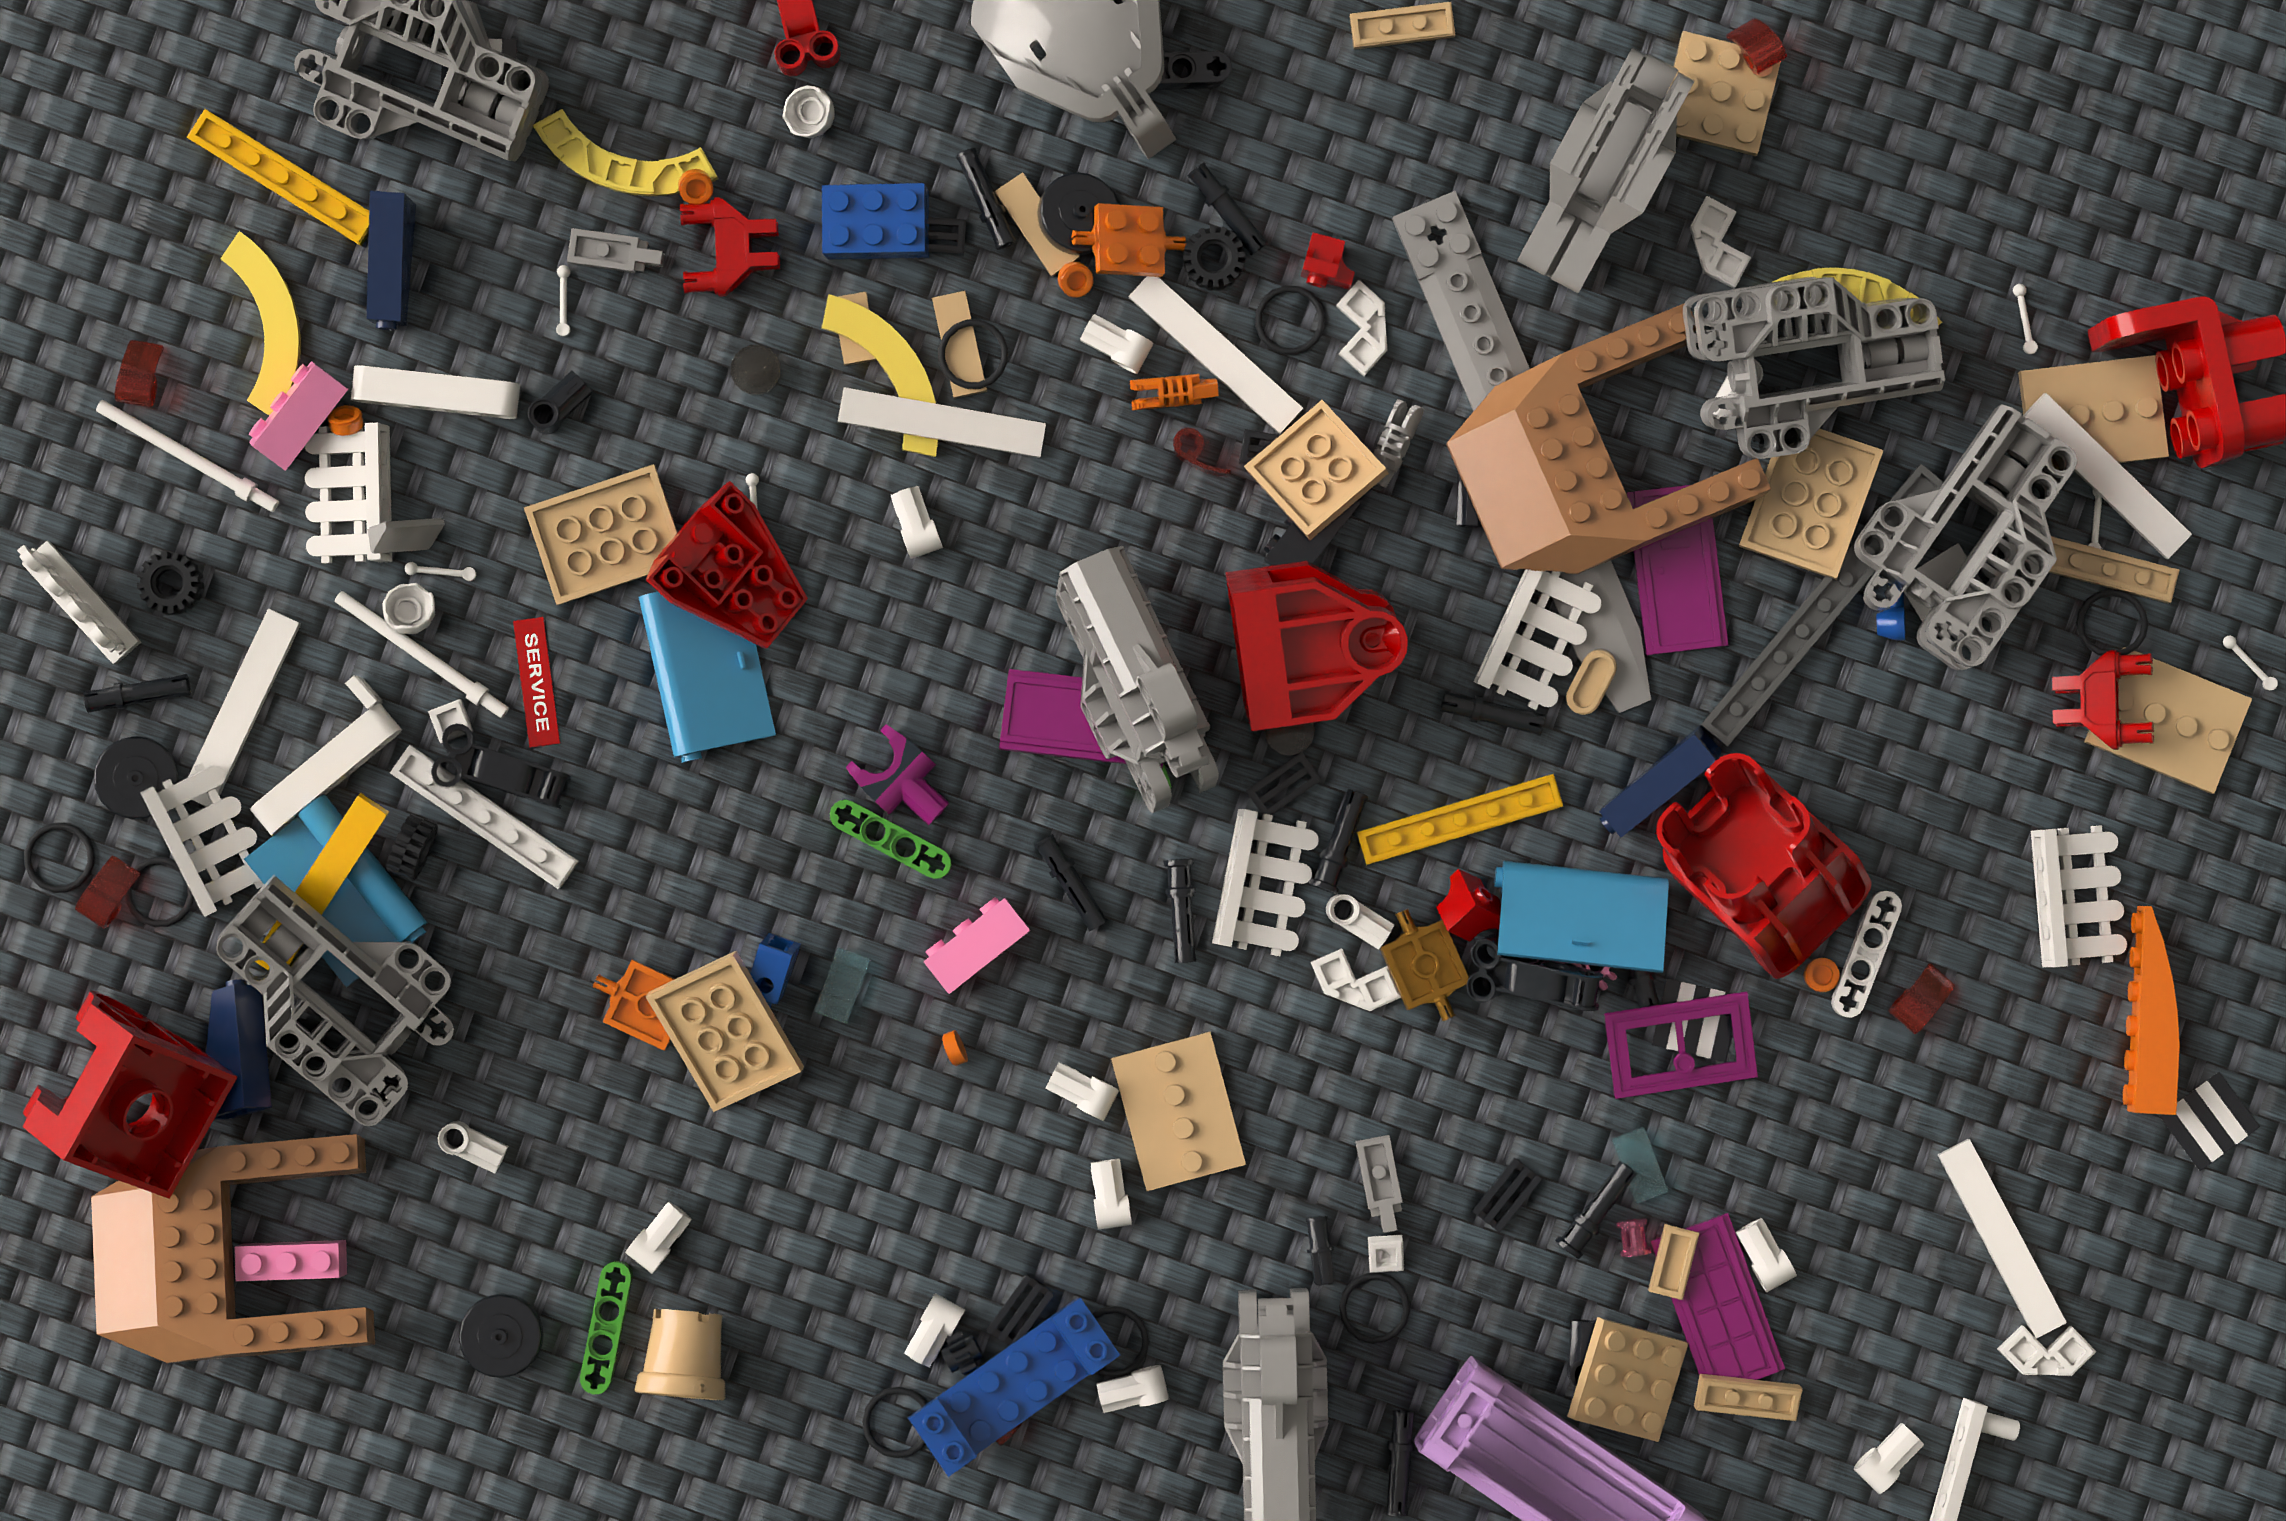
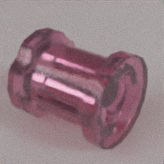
[1616,1218,1651,1257]

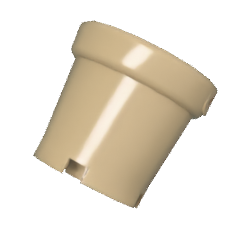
[635,1309,726,1400]

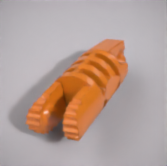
[1130,374,1219,410]

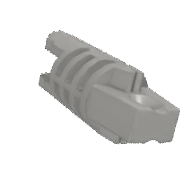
[1373,399,1424,488]

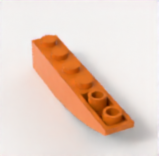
[2123,906,2180,1115]

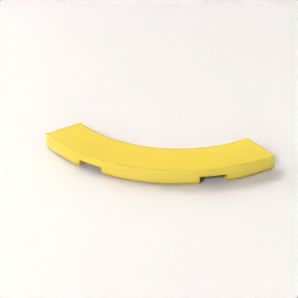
[533,109,719,196]
[220,231,301,415]
[1773,268,1943,325]
[821,294,938,457]

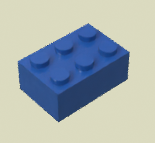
[822,183,929,260]

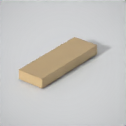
[1349,2,1455,50]
[994,172,1080,277]
[932,291,987,399]
[1694,1374,1802,1421]

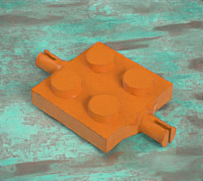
[1071,203,1186,277]
[593,960,675,1051]

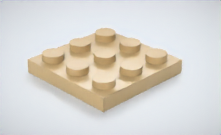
[1667,31,1782,156]
[1244,400,1389,540]
[1567,1317,1689,1442]

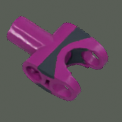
[846,724,950,826]

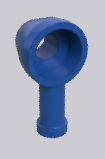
[1876,583,1906,641]

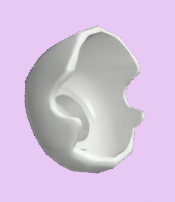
[783,85,835,138]
[382,583,435,634]

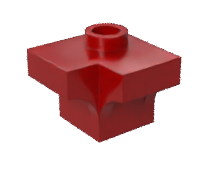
[1301,232,1355,290]
[1436,869,1501,942]

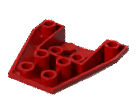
[646,481,808,649]

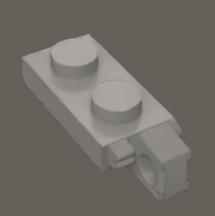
[567,228,665,273]
[1355,1135,1403,1233]

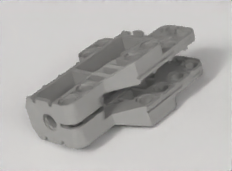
[294,0,549,161]
[1517,47,1694,294]
[1683,277,1945,459]
[1854,404,2077,670]
[1056,546,1219,813]
[216,874,454,1126]
[1223,1288,1328,1521]

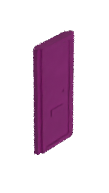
[1626,485,1728,655]
[999,669,1163,769]
[1650,1213,1785,1380]

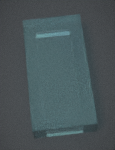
[815,947,871,1024]
[1611,1127,1669,1204]

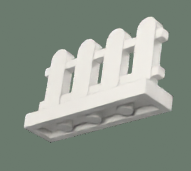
[304,422,392,564]
[17,541,141,665]
[1474,569,1601,710]
[140,763,264,917]
[1212,809,1319,956]
[2031,825,2127,967]

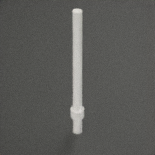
[96,400,279,512]
[334,591,509,719]

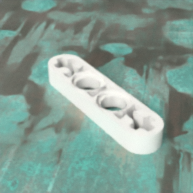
[1831,891,1902,1018]

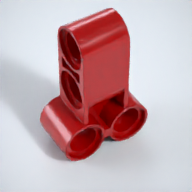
[774,0,841,76]

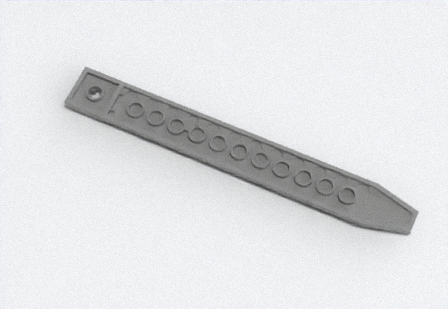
[1392,191,1651,713]

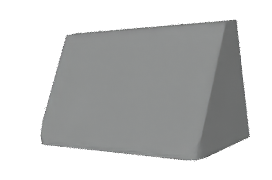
[367,518,445,554]

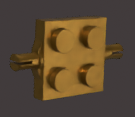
[1380,909,1469,1021]

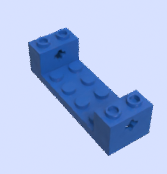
[908,1298,1120,1477]

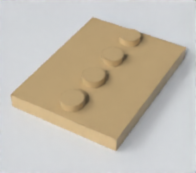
[2018,355,2169,470]
[1739,429,1884,580]
[524,464,678,605]
[2085,647,2252,794]
[646,951,804,1112]
[1111,1032,1246,1191]

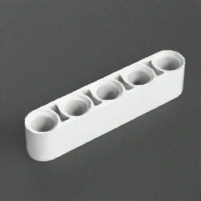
[350,365,520,419]
[250,703,402,836]

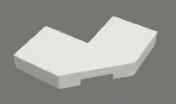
[1689,196,1751,289]
[1336,280,1387,377]
[1310,949,1401,1011]
[1997,1325,2096,1376]

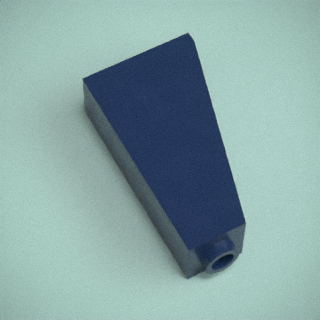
[367,191,416,331]
[1599,726,1723,837]
[206,979,272,1120]

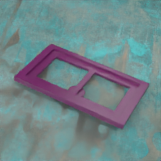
[1604,991,1758,1099]

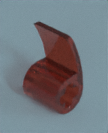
[1726,18,1787,75]
[115,340,164,408]
[1173,428,1232,477]
[75,856,141,929]
[1888,964,1955,1034]

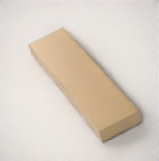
[2049,536,2180,604]

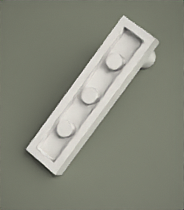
[1930,1398,2020,1521]

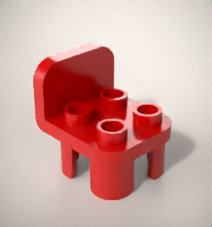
[2087,296,2286,468]
[1656,753,1872,979]

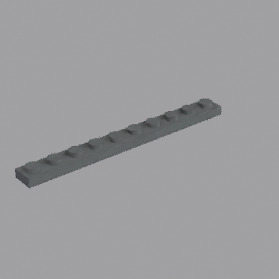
[1700,464,1944,747]

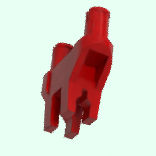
[680,197,780,297]
[2052,650,2154,750]

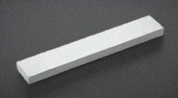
[1129,276,1303,434]
[838,387,1046,458]
[2023,393,2192,559]
[188,609,301,807]
[390,745,579,889]
[1938,1139,2067,1339]

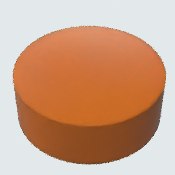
[678,169,713,204]
[1058,261,1093,298]
[328,405,364,436]
[1804,958,1840,992]
[942,1030,968,1066]

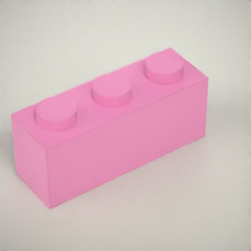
[249,361,348,471]
[924,897,1031,994]
[235,1240,347,1281]

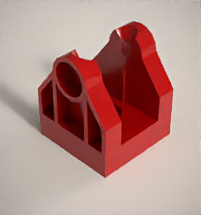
[1225,561,1408,731]
[22,990,237,1199]

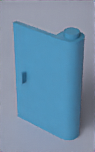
[639,592,776,763]
[244,794,428,987]
[1494,861,1669,973]

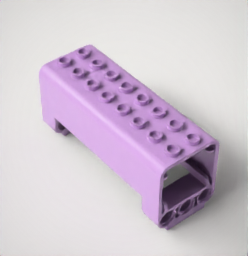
[1414,1356,1708,1521]

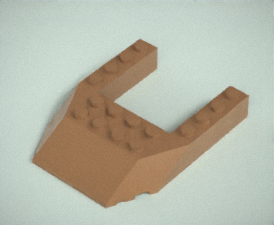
[1446,304,1771,574]
[91,1134,375,1363]

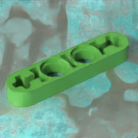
[830,800,952,879]
[580,1261,633,1394]

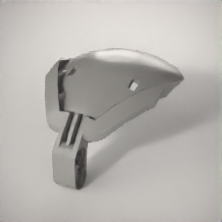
[971,0,1176,160]

